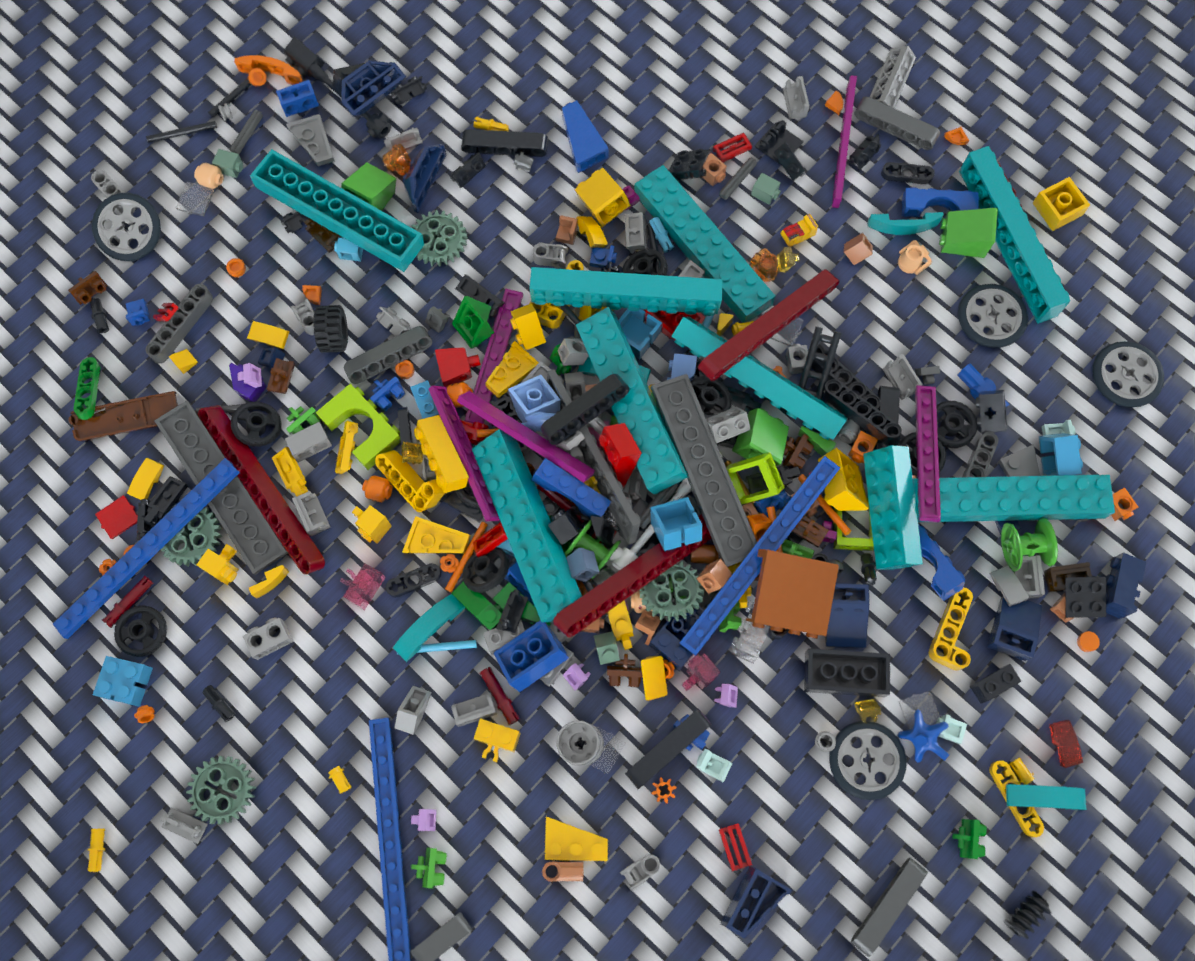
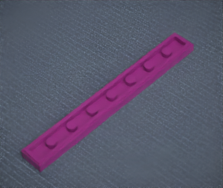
[832,76,857,208]
[464,288,523,424]
[428,385,500,521]
[915,385,941,522]
[457,391,595,482]

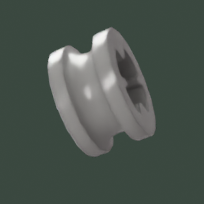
[218,103,233,121]

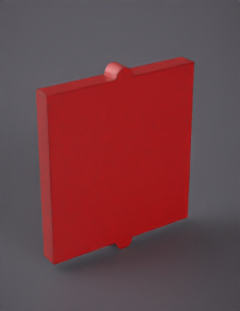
[95,495,138,539]

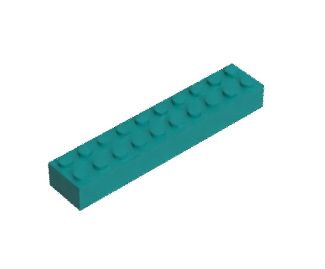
[959,146,1070,324]
[250,149,425,272]
[634,165,775,323]
[530,267,723,316]
[576,307,689,495]
[671,317,848,440]
[472,429,582,622]
[913,475,1115,522]

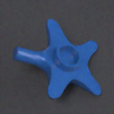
[897,709,950,763]

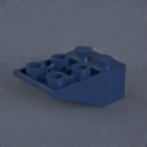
[825,583,870,648]
[987,594,1042,661]
[649,606,705,672]

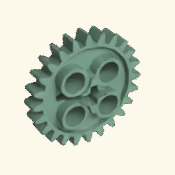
[411,210,468,267]
[160,507,222,567]
[639,561,704,622]
[186,756,256,825]

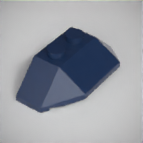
[341,61,406,117]
[403,144,447,213]

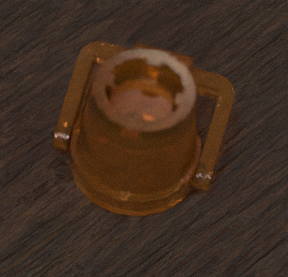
[382,144,411,177]
[749,248,779,282]

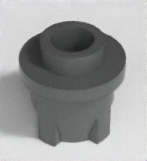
[513,152,534,172]

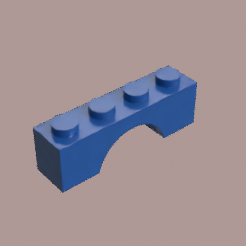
[902,187,979,217]
[531,458,612,519]
[918,524,965,601]

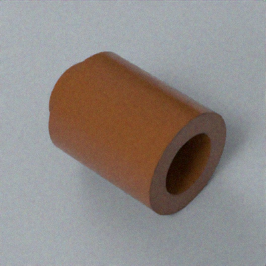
[690,544,719,564]

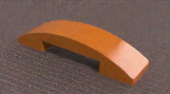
[234,55,303,85]

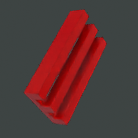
[713,132,752,162]
[153,303,178,322]
[473,522,508,557]
[719,823,752,871]

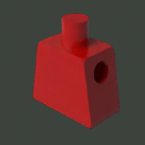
[435,347,481,388]

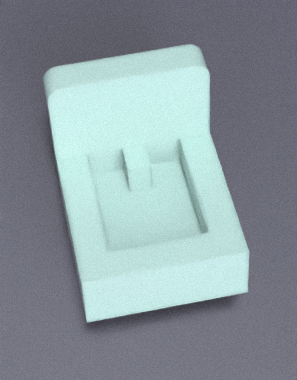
[1042,420,1075,436]
[936,714,967,744]
[696,749,732,782]

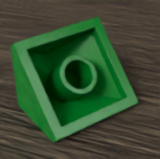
[452,296,495,349]

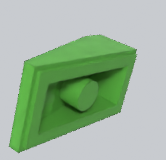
[798,426,836,456]

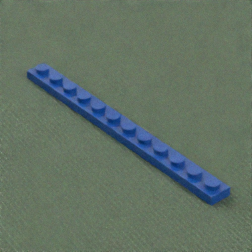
[679,456,840,656]
[53,458,240,639]
[369,717,411,961]

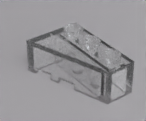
[730,599,770,664]

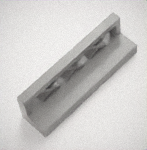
[870,46,916,108]

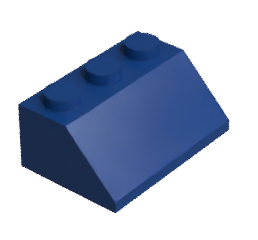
[493,620,569,692]

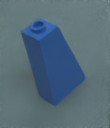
[562,100,609,173]

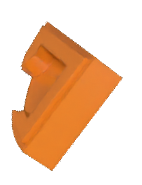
[825,90,843,115]
[944,127,969,145]
[302,285,322,305]

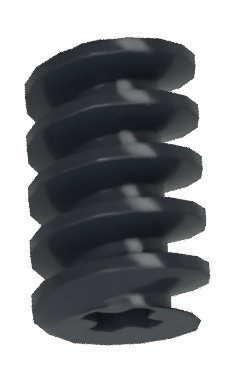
[1004,890,1052,939]

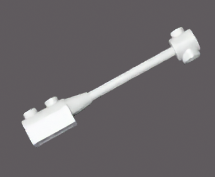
[610,451,723,571]

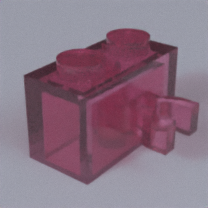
[340,563,385,611]
[682,653,721,692]

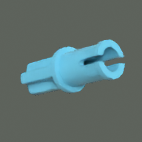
[649,217,674,253]

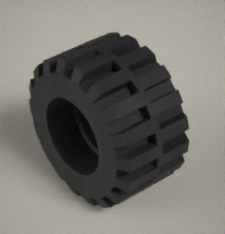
[313,305,348,353]

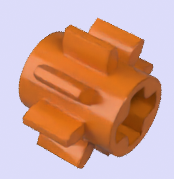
[651,777,677,804]

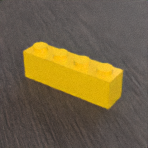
[414,415,469,493]

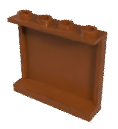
[745,549,839,639]

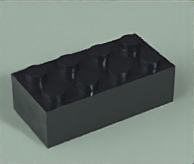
[804,648,890,697]

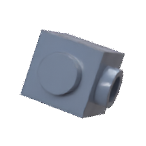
[566,547,600,582]

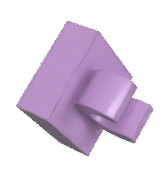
[238,363,262,388]
[563,663,591,691]
[714,684,738,708]
[411,809,436,831]

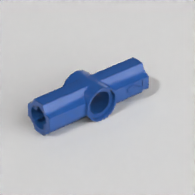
[957,364,1010,414]

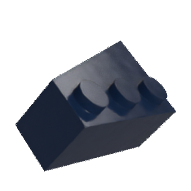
[1106,552,1146,619]
[720,866,793,939]

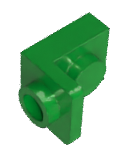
[550,344,572,376]

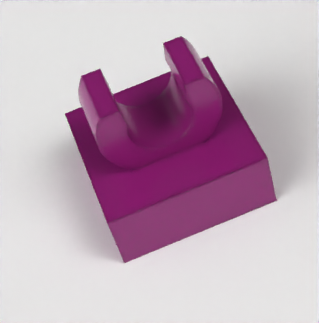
[622,185,640,211]
[822,521,837,543]

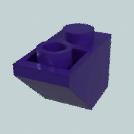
[229,362,267,402]

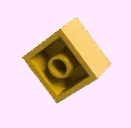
[1032,177,1090,231]

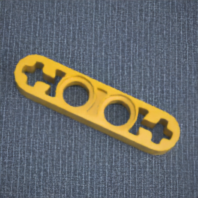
[989,760,1044,837]

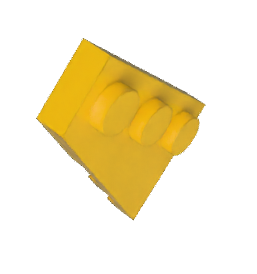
[486,341,539,398]
[402,516,471,554]
[545,817,608,861]

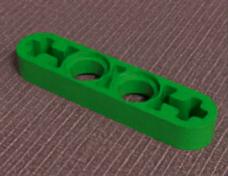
[74,357,100,420]

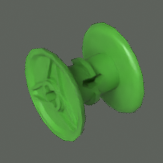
[1001,518,1058,572]
[565,520,621,580]

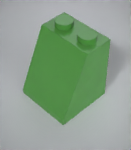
[341,163,397,211]
[939,208,998,258]
[732,408,789,466]

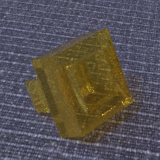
[777,247,800,272]
[401,442,423,465]
[855,699,881,723]

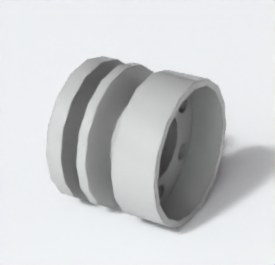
[556,721,604,766]

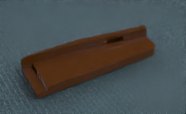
[68,391,178,441]

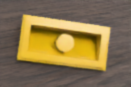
[641,656,668,701]

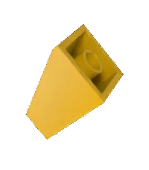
[574,168,631,227]

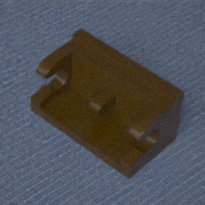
[305,218,343,253]
[1044,562,1092,592]

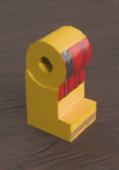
[780,214,818,246]

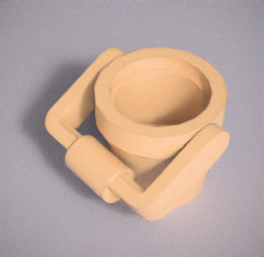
[898,240,932,275]

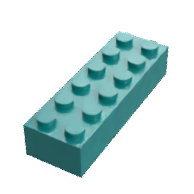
[863,445,923,570]

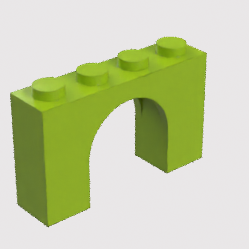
[315,383,401,470]

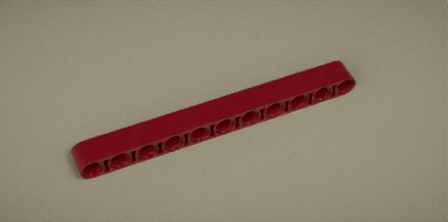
[698,269,840,381]
[198,405,325,574]
[553,514,712,637]

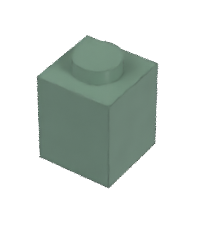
[212,149,243,178]
[751,173,781,205]
[594,631,620,665]

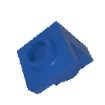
[590,245,617,268]
[125,299,150,326]

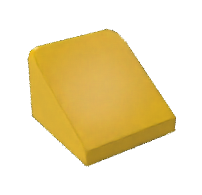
[716,313,734,336]
[169,349,198,374]

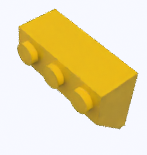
[818,447,869,511]

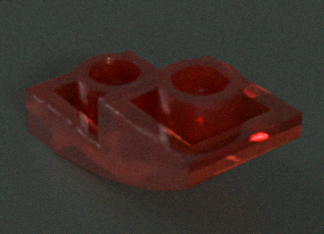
[1049,720,1083,768]

